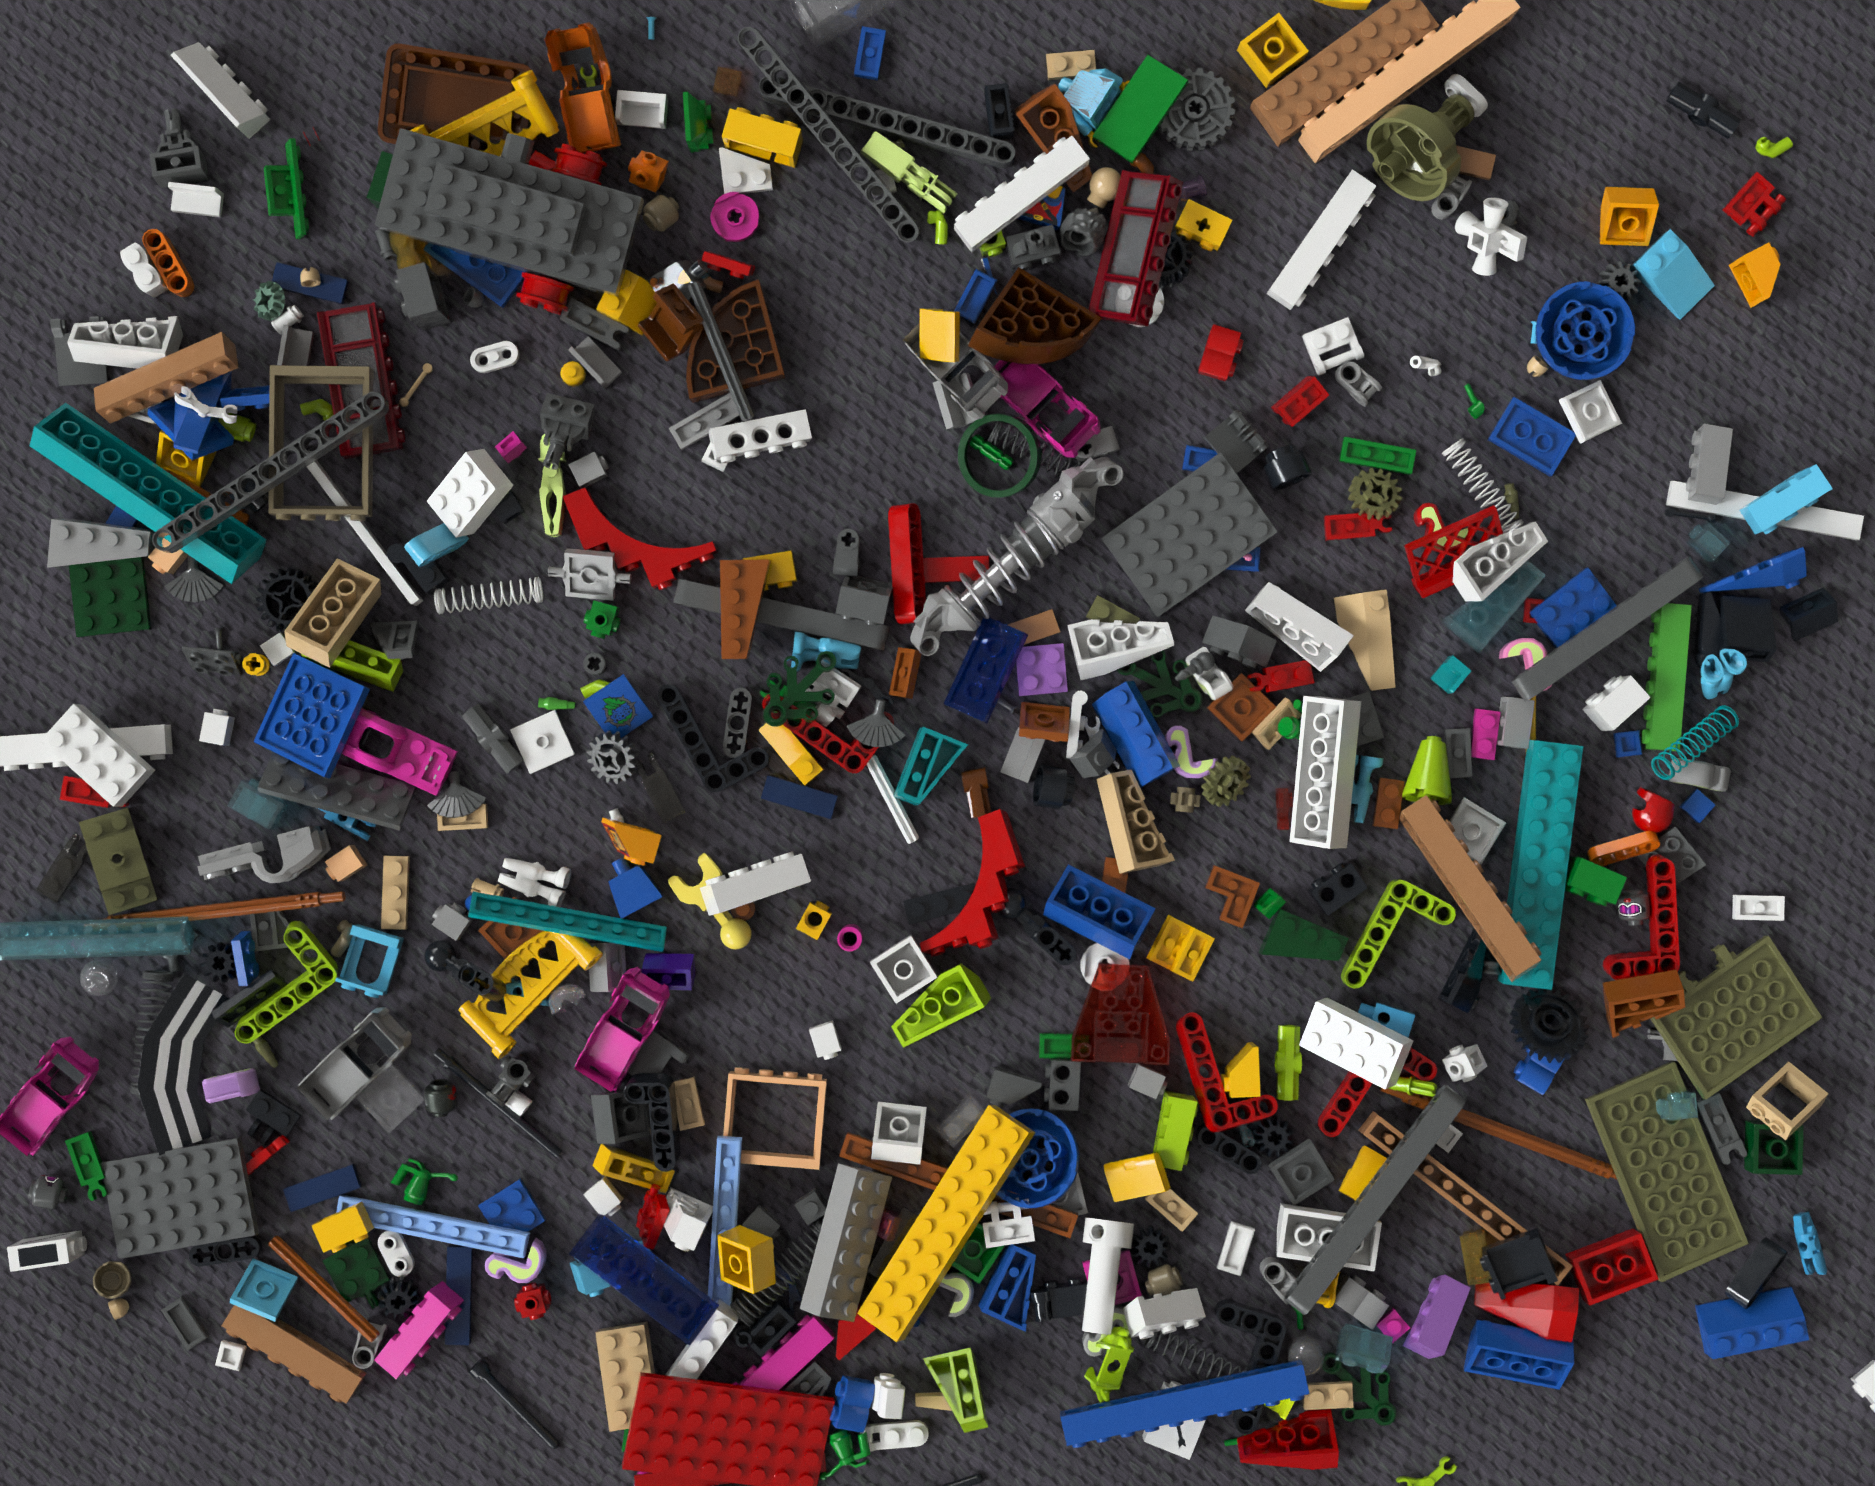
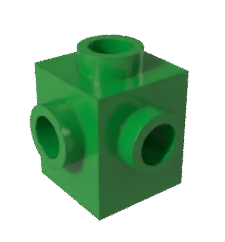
[584,600,621,639]

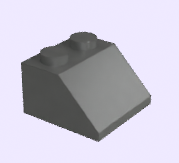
[836,576,893,626]
[591,1087,651,1144]

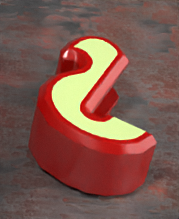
[1413,503,1470,553]

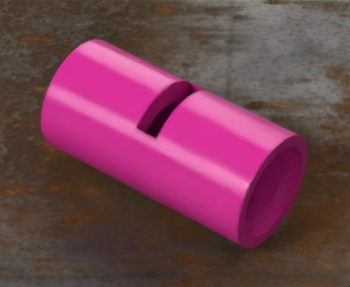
[837,924,863,951]

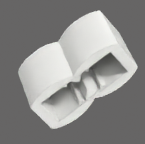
[120,243,168,298]
[871,1373,905,1419]

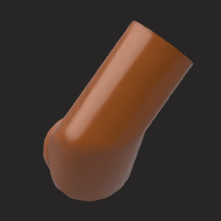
[1130,153,1154,188]

